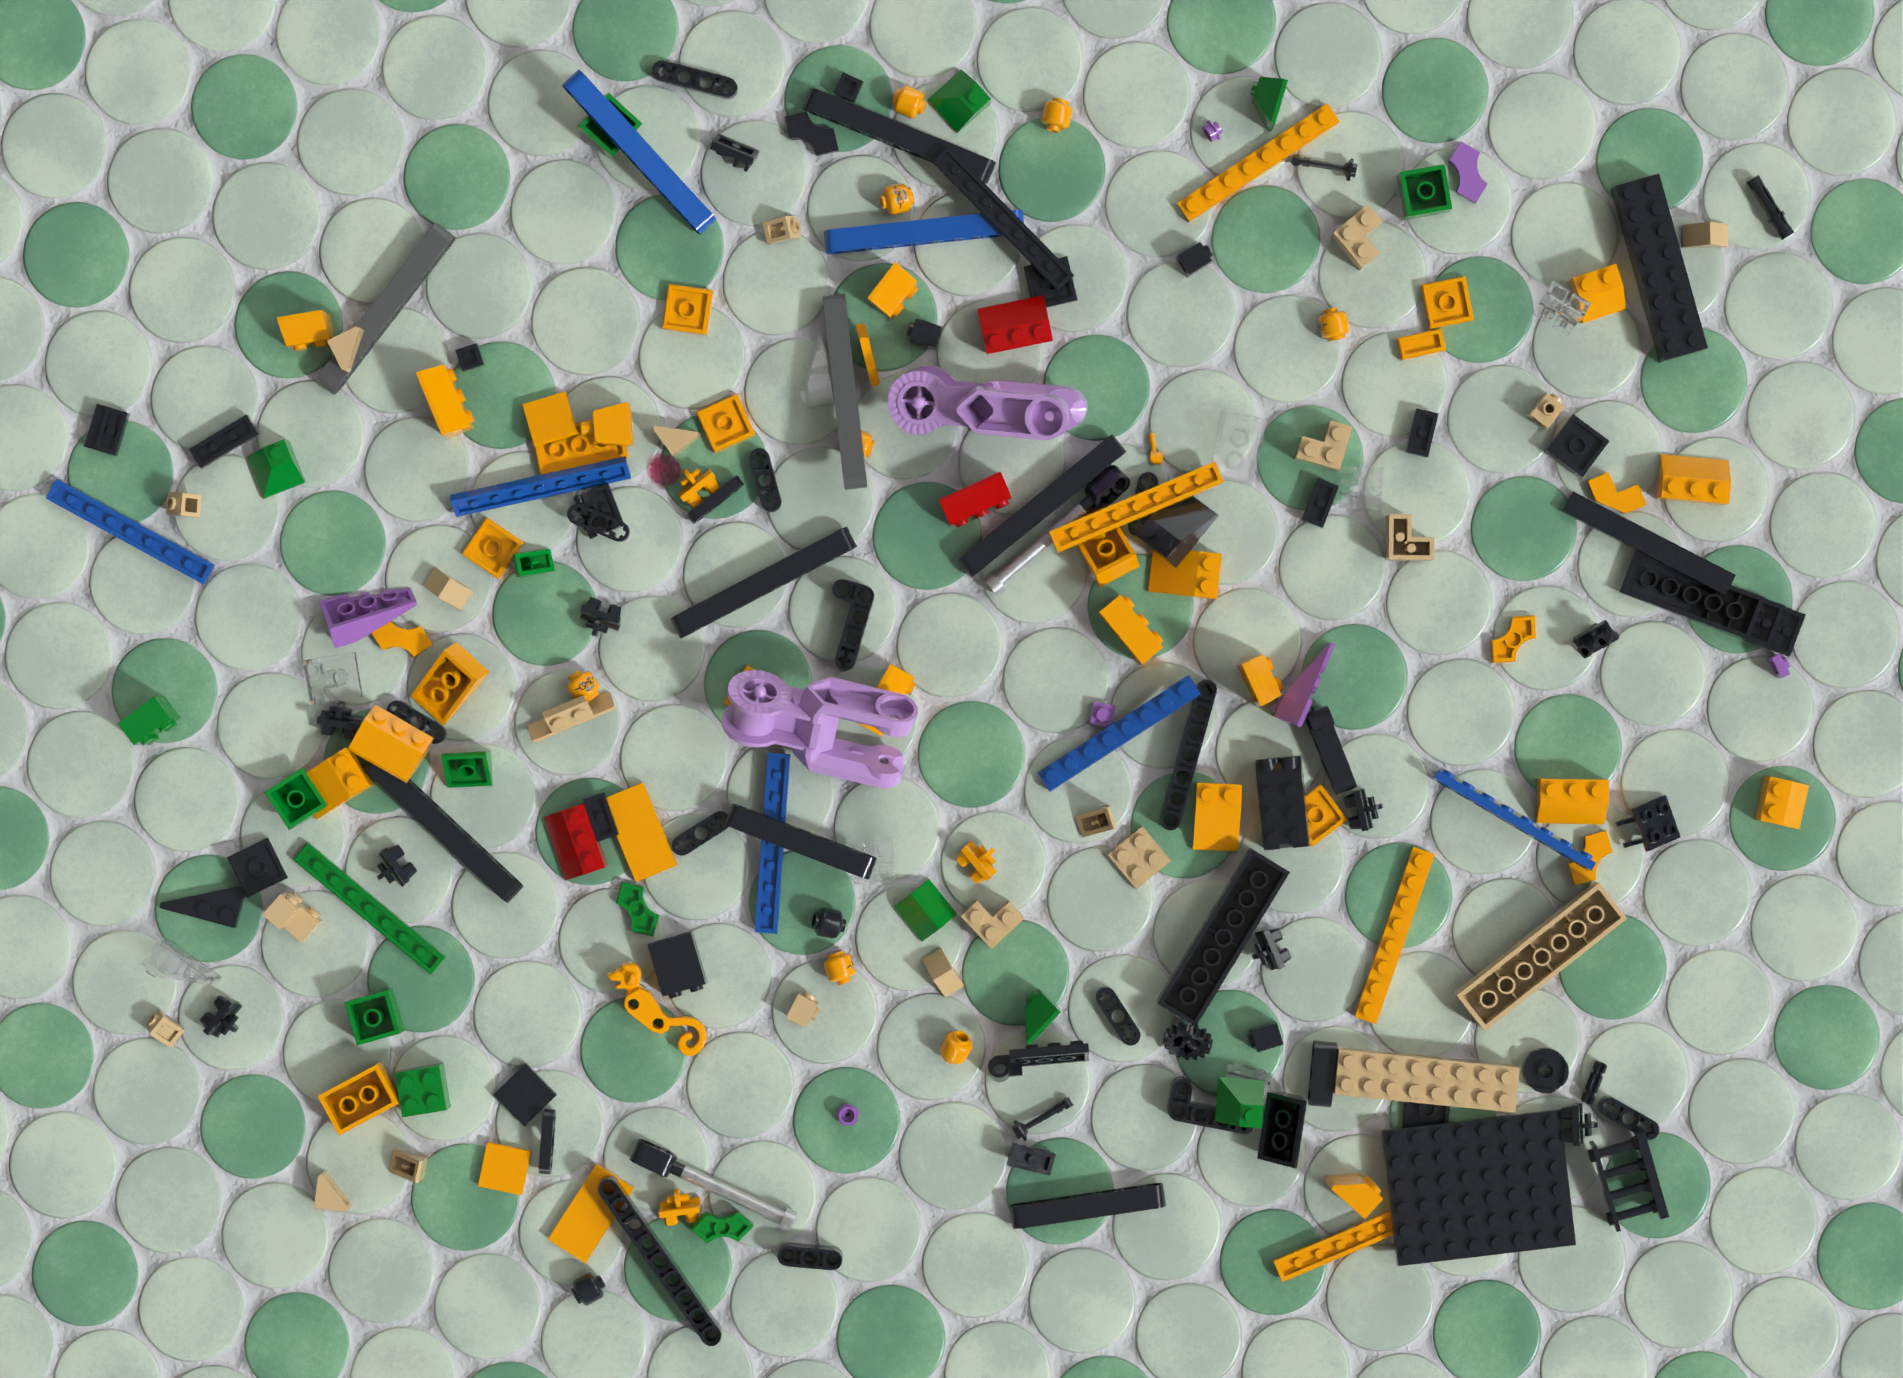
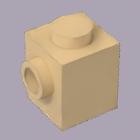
[1527,393,1565,430]
[165,492,202,518]
[786,991,820,1028]

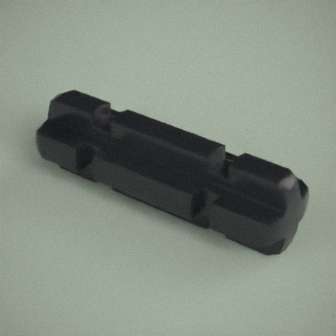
[1581,1061,1607,1105]

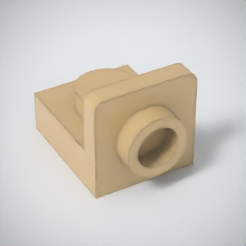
[763,216,801,245]
[147,1009,185,1048]

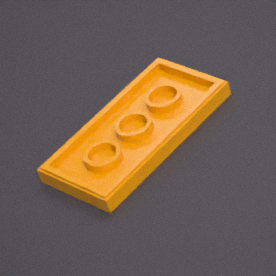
[534,419,629,475]
[607,782,678,882]
[548,1163,635,1263]

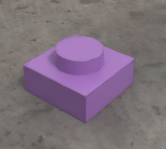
[1767,654,1790,678]
[1090,702,1116,727]

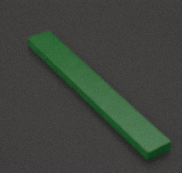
[293,842,446,975]

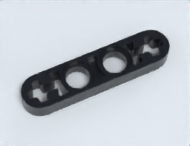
[652,60,738,99]

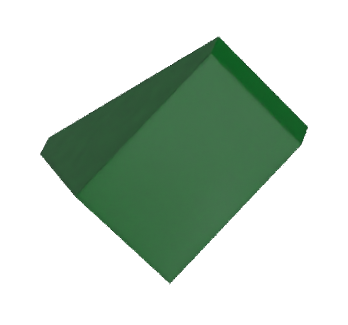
[512,549,555,578]

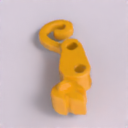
[607,961,707,1056]

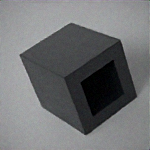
[1176,242,1213,277]
[907,319,942,350]
[1247,1021,1284,1052]

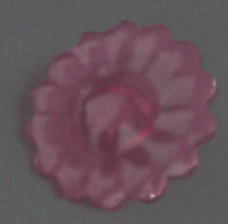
[650,455,681,486]

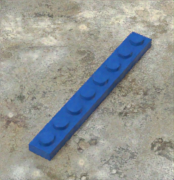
[450,456,631,517]
[46,479,215,585]
[1038,675,1201,792]
[755,753,791,934]
[1432,769,1596,871]

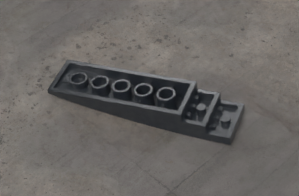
[1619,550,1806,657]

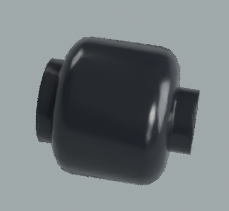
[811,907,846,938]
[571,1272,606,1306]

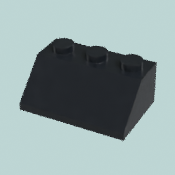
[1257,1092,1307,1168]

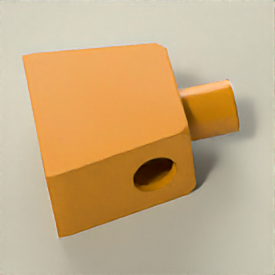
[581,402,634,447]

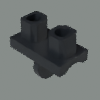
[580,597,621,637]
[1573,619,1620,659]
[317,701,362,739]
[1343,788,1383,831]
[377,845,417,887]
[1251,928,1292,970]
[200,996,242,1038]
[1560,1103,1598,1146]

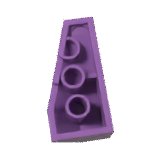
[319,588,417,648]
[1271,643,1335,727]

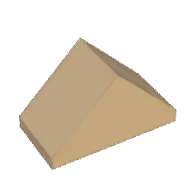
[1682,222,1728,248]
[327,326,364,373]
[653,426,700,457]
[423,567,473,610]
[1076,805,1117,838]
[922,947,964,997]
[389,1150,428,1183]
[314,1171,353,1212]

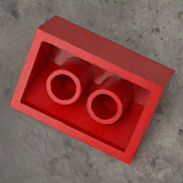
[977,295,1053,354]
[939,471,1012,528]
[543,803,608,881]

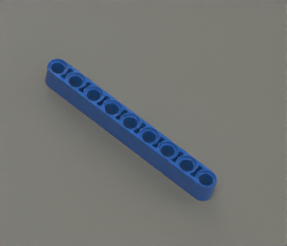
[562,69,716,235]
[824,209,1024,255]

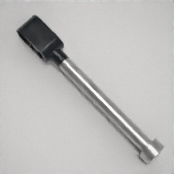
[983,465,1130,596]
[629,1139,798,1233]

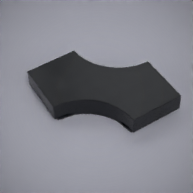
[785,112,839,156]

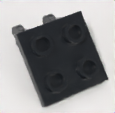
[1615,795,1681,852]

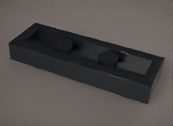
[189,414,259,469]

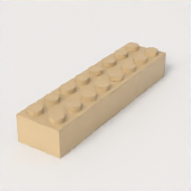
[1453,881,1627,1031]
[1333,1047,1520,1113]

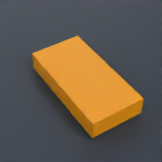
[1396,328,1446,361]

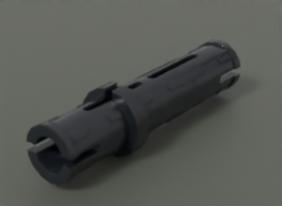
[1746,175,1794,240]

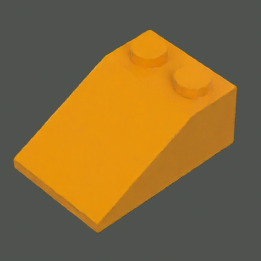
[1077,507,1139,587]
[1148,550,1222,600]
[411,642,490,726]
[1237,654,1283,706]
[306,747,374,820]
[1193,782,1242,851]

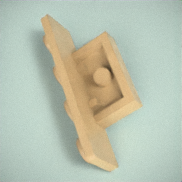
[527,692,615,743]

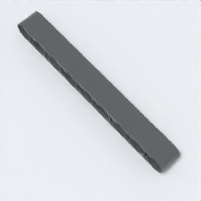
[316,223,456,395]
[823,294,867,490]

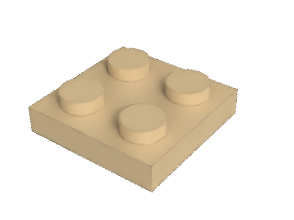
[1107,826,1171,889]

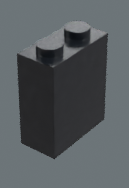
[648,930,707,999]

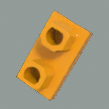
[678,468,720,508]
[956,840,997,884]
[659,1188,701,1226]

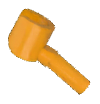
[1148,433,1163,465]

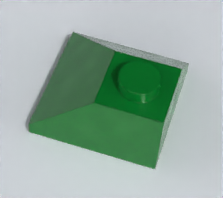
[928,69,991,133]
[1250,77,1288,131]
[247,439,306,499]
[1025,990,1061,1045]
[1214,1076,1264,1128]

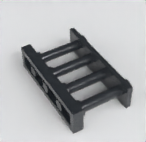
[1587,1127,1669,1232]

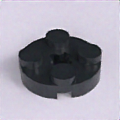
[1522,1048,1569,1094]

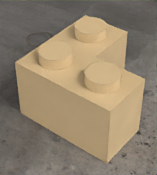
[1331,204,1383,271]
[1294,420,1352,472]
[1386,514,1434,561]
[262,891,323,942]
[961,899,1025,949]

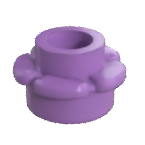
[1202,120,1222,142]
[837,1104,859,1126]

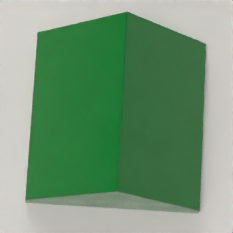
[441,751,493,788]
[264,768,328,830]
[894,879,957,941]

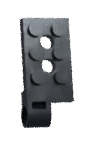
[988,1040,1089,1082]

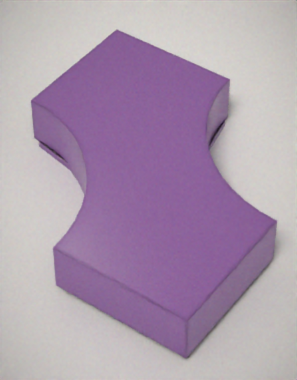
[1448,141,1488,204]

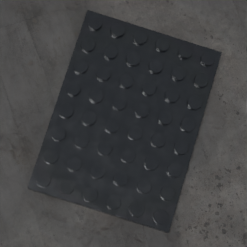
[1381,1109,1576,1266]

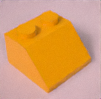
[868,262,918,319]
[1569,264,1626,324]
[277,310,334,351]
[1754,776,1809,829]

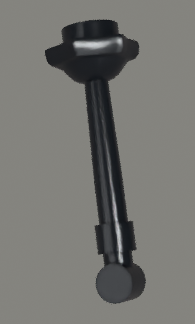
[1291,155,1358,181]
[1012,1097,1073,1141]

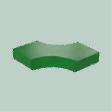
[616,881,659,937]
[690,1209,754,1243]

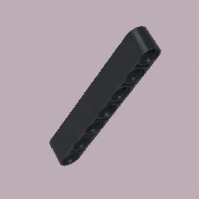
[1159,680,1217,830]
[724,803,877,880]
[1009,1183,1166,1229]

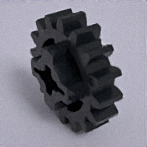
[1163,1022,1213,1060]

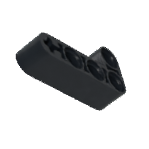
[832,579,875,671]
[1305,706,1357,795]
[1167,1076,1254,1134]

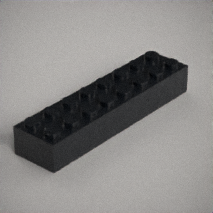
[1611,174,1708,363]
[1156,847,1290,1026]

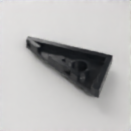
[159,886,245,928]

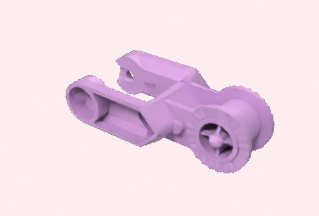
[887,366,1088,440]
[721,670,918,788]

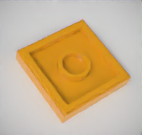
[1420,276,1474,330]
[662,284,713,336]
[523,391,578,447]
[696,394,756,453]
[461,517,525,579]
[1306,784,1348,847]
[478,1141,532,1195]

